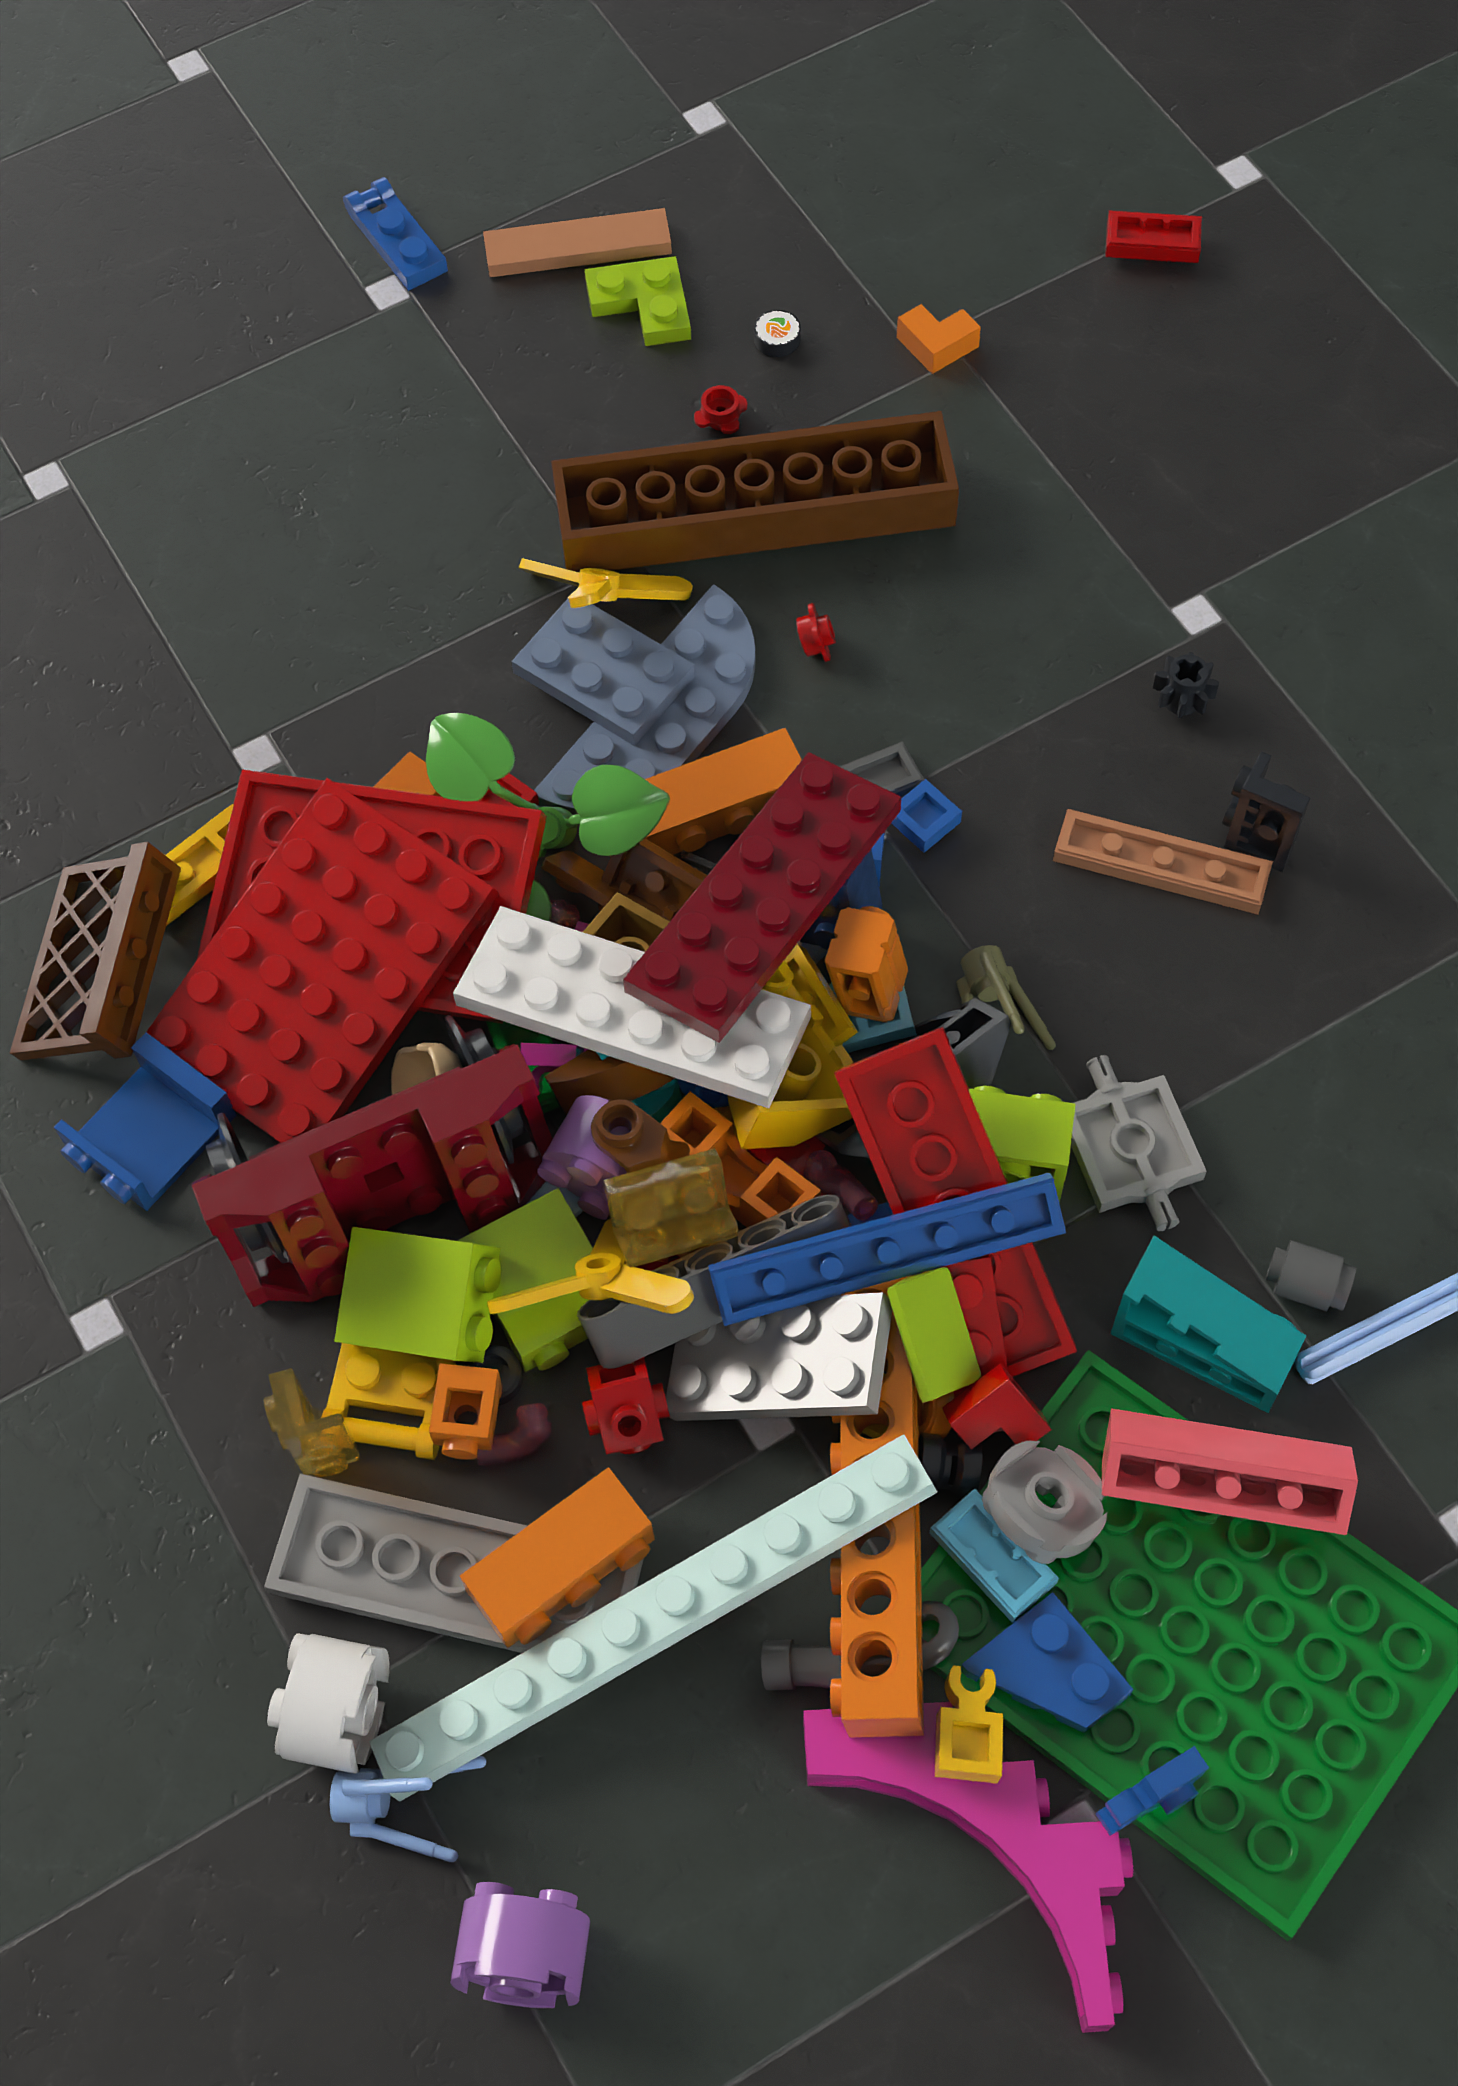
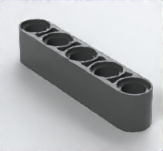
[577,1195,851,1369]

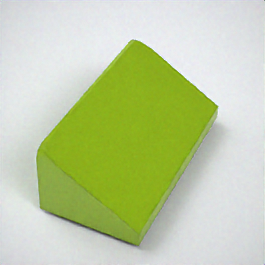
[887,1267,981,1403]

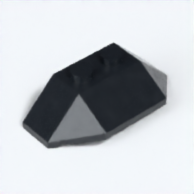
[815,998,1011,1158]

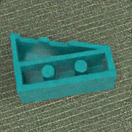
[1110,1236,1306,1413]

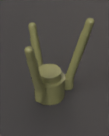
[956,945,1056,1050]

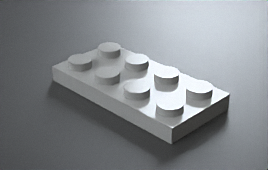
[666,1292,892,1421]

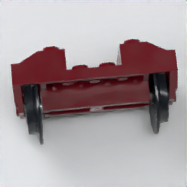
[191,1015,553,1307]

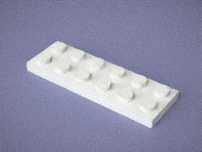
[453,906,811,1108]

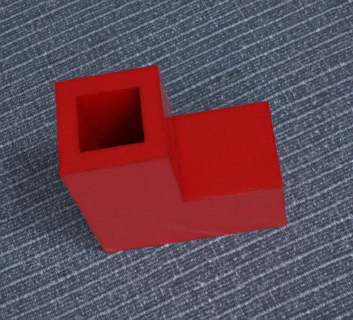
[942,1363,1052,1450]

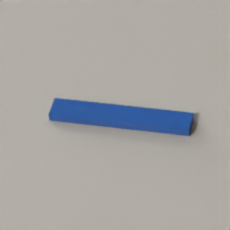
[708,1173,1066,1326]

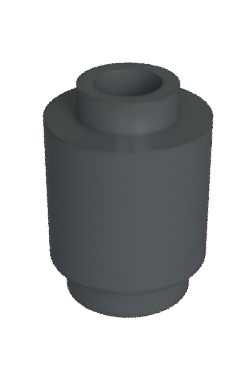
[1266,1240,1356,1312]

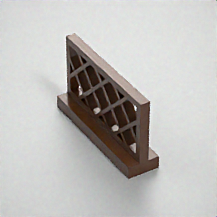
[10,842,181,1061]

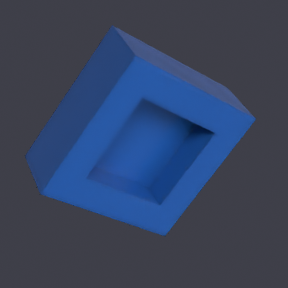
[891,779,962,853]

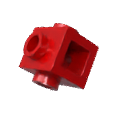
[582,1357,670,1455]

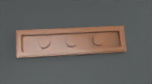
[483,208,672,277]
[1053,809,1273,914]

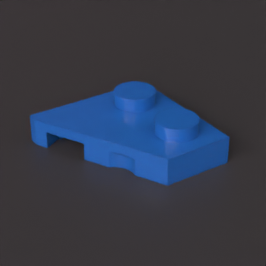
[961,1592,1134,1733]

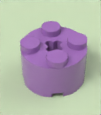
[537,1095,642,1220]
[450,1882,591,2008]

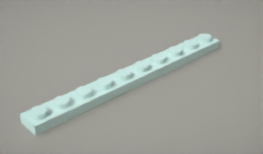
[369,1434,937,1802]

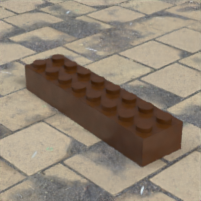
[551,411,959,573]

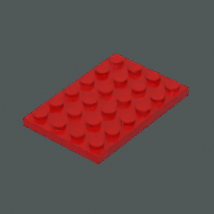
[196,769,547,1024]
[146,778,499,1143]

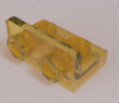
[603,1148,739,1267]

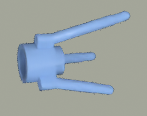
[330,1756,486,1862]

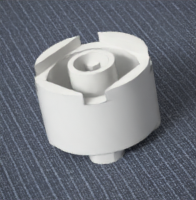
[267,1633,389,1774]

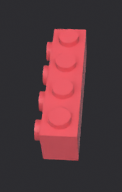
[1102,1408,1358,1535]

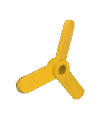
[519,558,693,608]
[487,1219,694,1314]

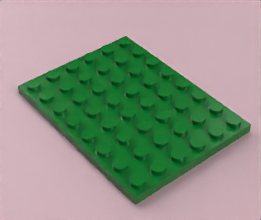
[921,1350,1458,1942]

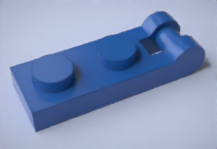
[343,177,448,291]

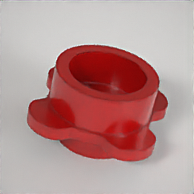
[694,385,748,434]
[796,603,836,662]

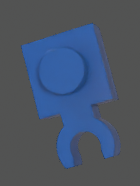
[1096,1746,1209,1836]

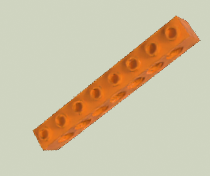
[830,1276,924,1738]

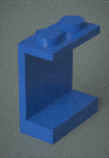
[54,1032,237,1211]

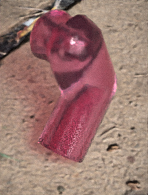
[477,1403,552,1466]

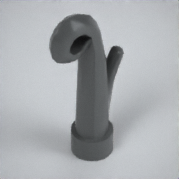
[761,1600,959,1690]

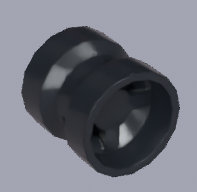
[919,1432,983,1498]

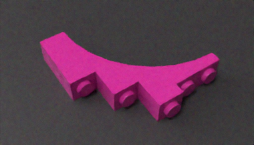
[803,1702,1133,2033]

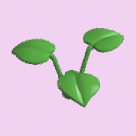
[426,713,670,922]

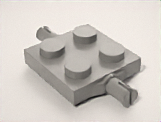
[1071,1055,1207,1231]

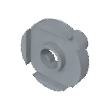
[982,1441,1107,1564]

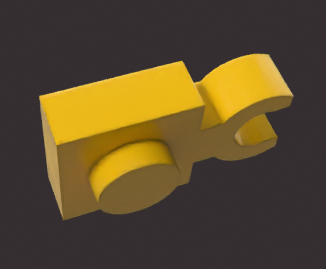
[935,1665,1003,1784]

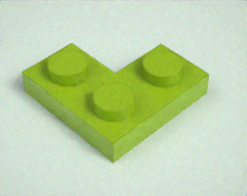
[585,256,691,346]

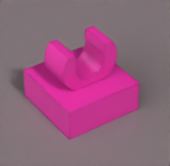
[521,1043,584,1093]

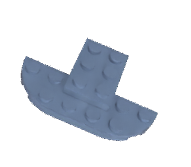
[511,584,755,815]

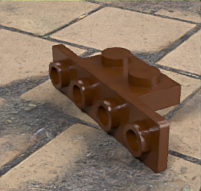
[541,838,707,921]

